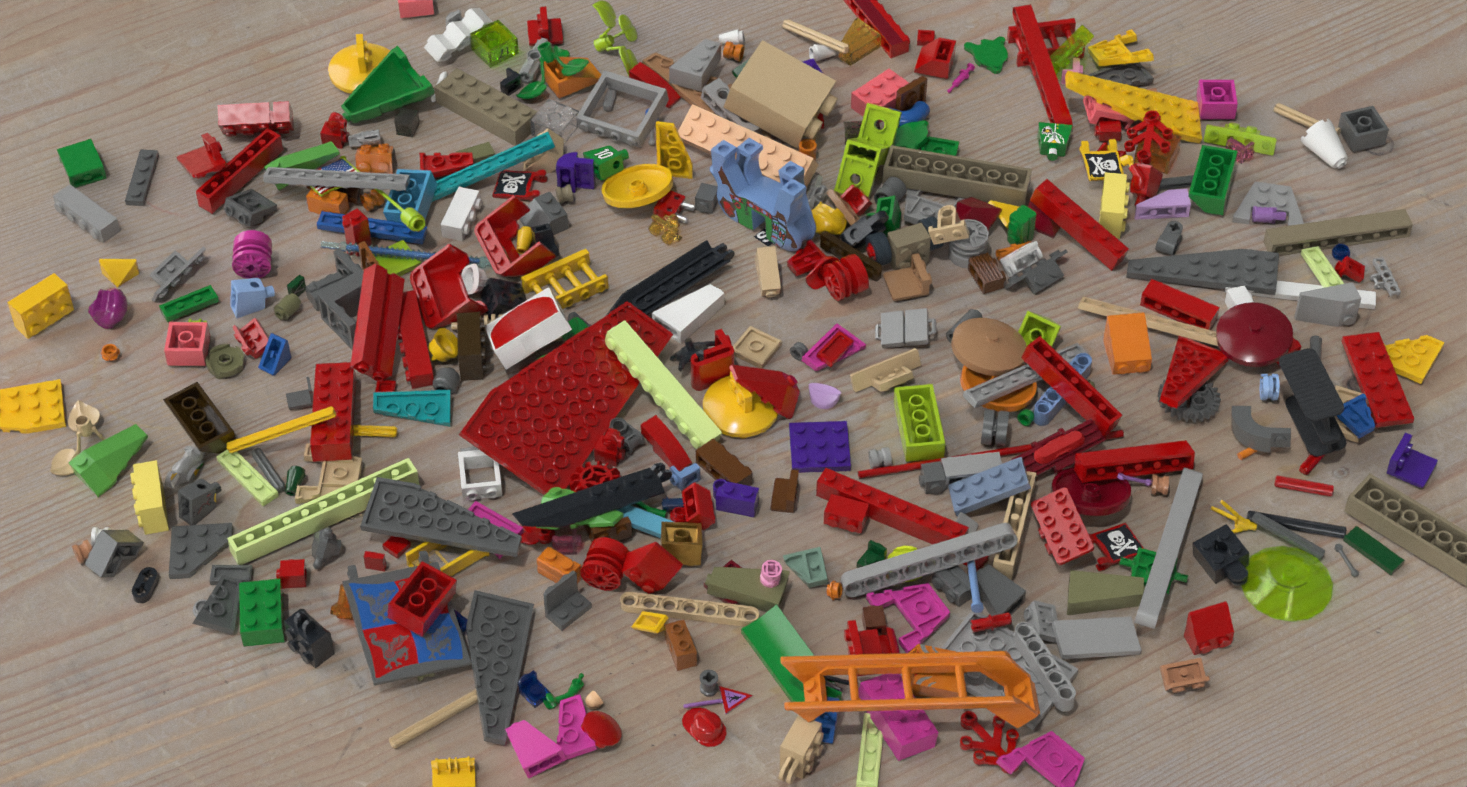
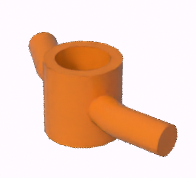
[799,138,817,160]

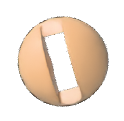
[585,691,603,709]

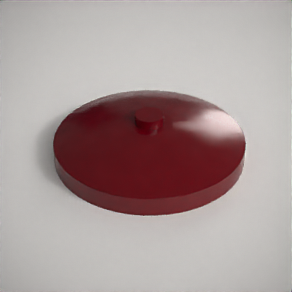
[1216,302,1293,367]
[1051,467,1131,516]

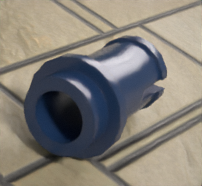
[662,496,684,512]

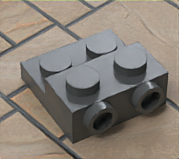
[224,189,277,227]

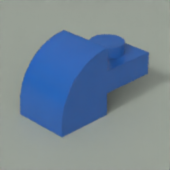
[814,697,840,744]

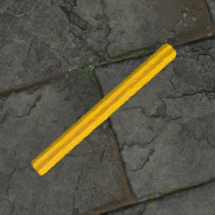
[227,406,336,453]

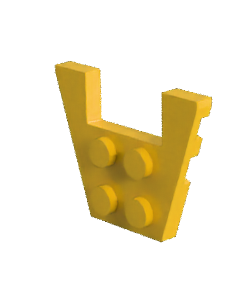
[1088,29,1154,66]

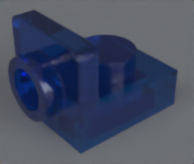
[518,670,551,708]

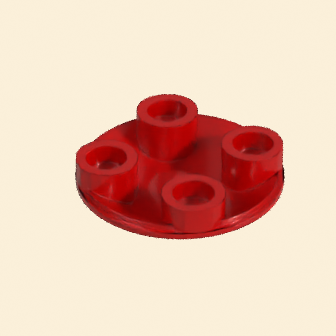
[581,711,621,748]

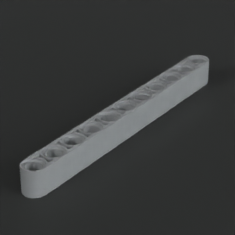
[1135,468,1203,629]

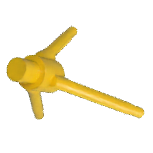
[1210,500,1257,534]

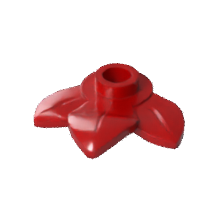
[520,524,555,545]

